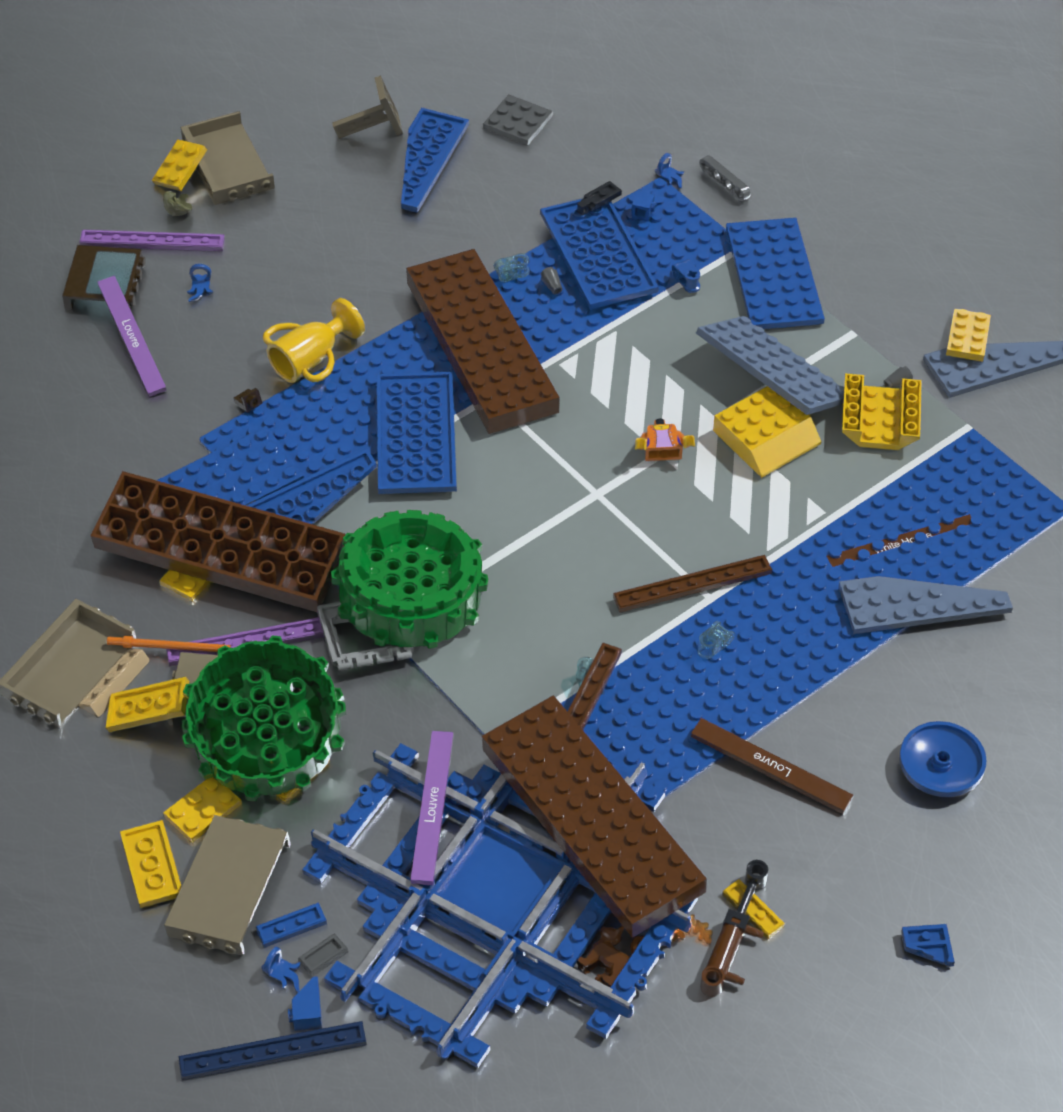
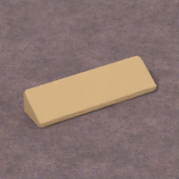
[78,648,150,717]

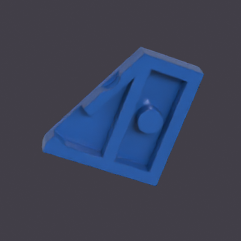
[901,924,955,967]

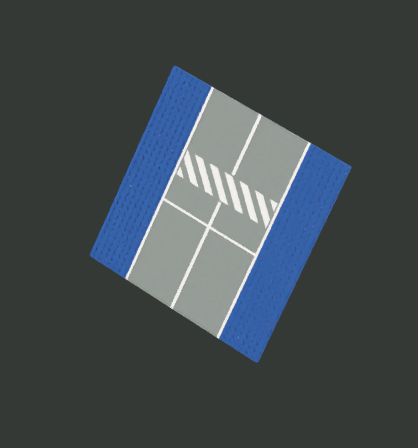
[200,178,1063,799]

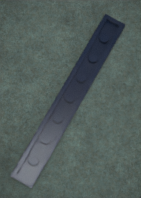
[178,1021,367,1081]

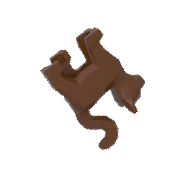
[577,926,644,987]

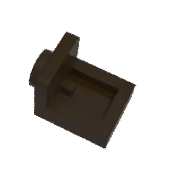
[233,388,263,413]

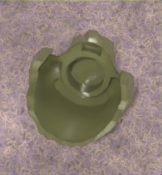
[163,191,192,216]

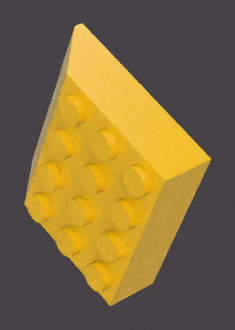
[713,386,821,478]

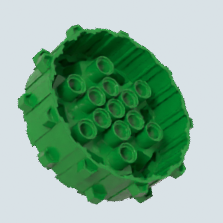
[331,510,489,649]
[182,635,346,801]

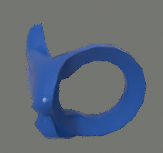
[654,153,684,189]
[187,264,213,302]
[261,947,300,993]

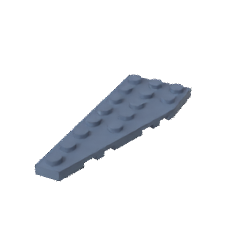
[923,341,1063,398]
[839,576,1013,634]

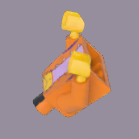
[635,418,695,461]

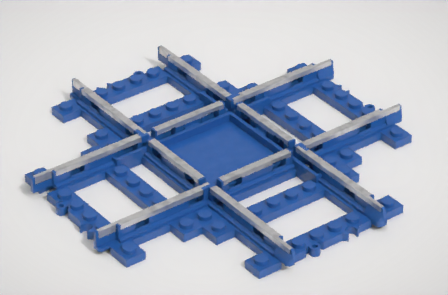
[302,743,698,1068]

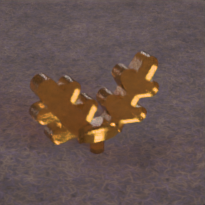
[672,914,713,944]

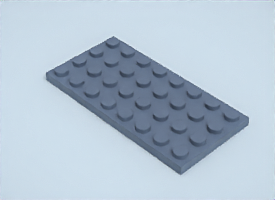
[696,316,844,415]

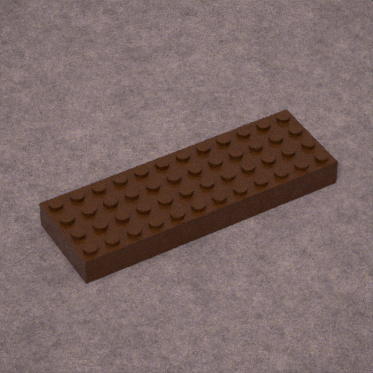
[406,249,560,434]
[90,471,346,612]
[482,695,707,938]

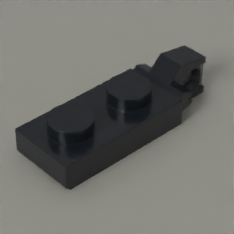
[577,181,622,215]

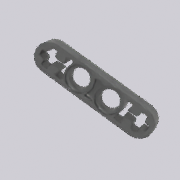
[699,155,751,201]

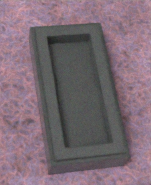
[298,933,348,977]

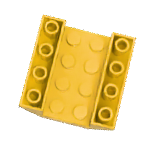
[842,373,922,450]

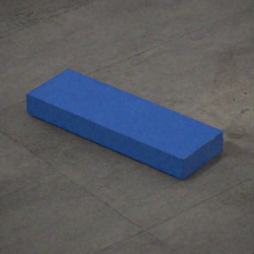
[255,902,327,948]

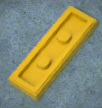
[722,879,785,939]

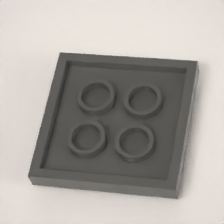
[483,94,553,146]

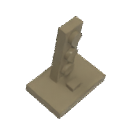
[332,75,403,139]

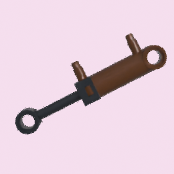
[700,859,769,997]

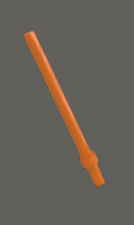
[107,636,231,652]

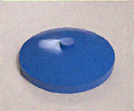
[899,721,987,797]

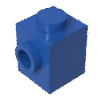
[631,191,657,221]

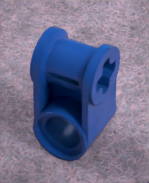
[671,259,700,293]

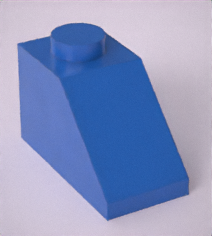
[288,976,322,1031]

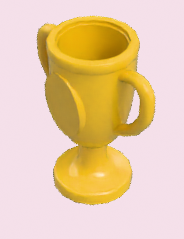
[262,298,365,383]

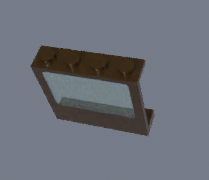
[62,245,146,310]

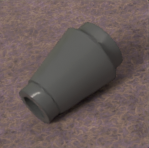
[541,267,563,295]
[883,366,913,388]

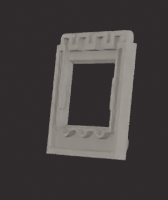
[317,602,414,671]

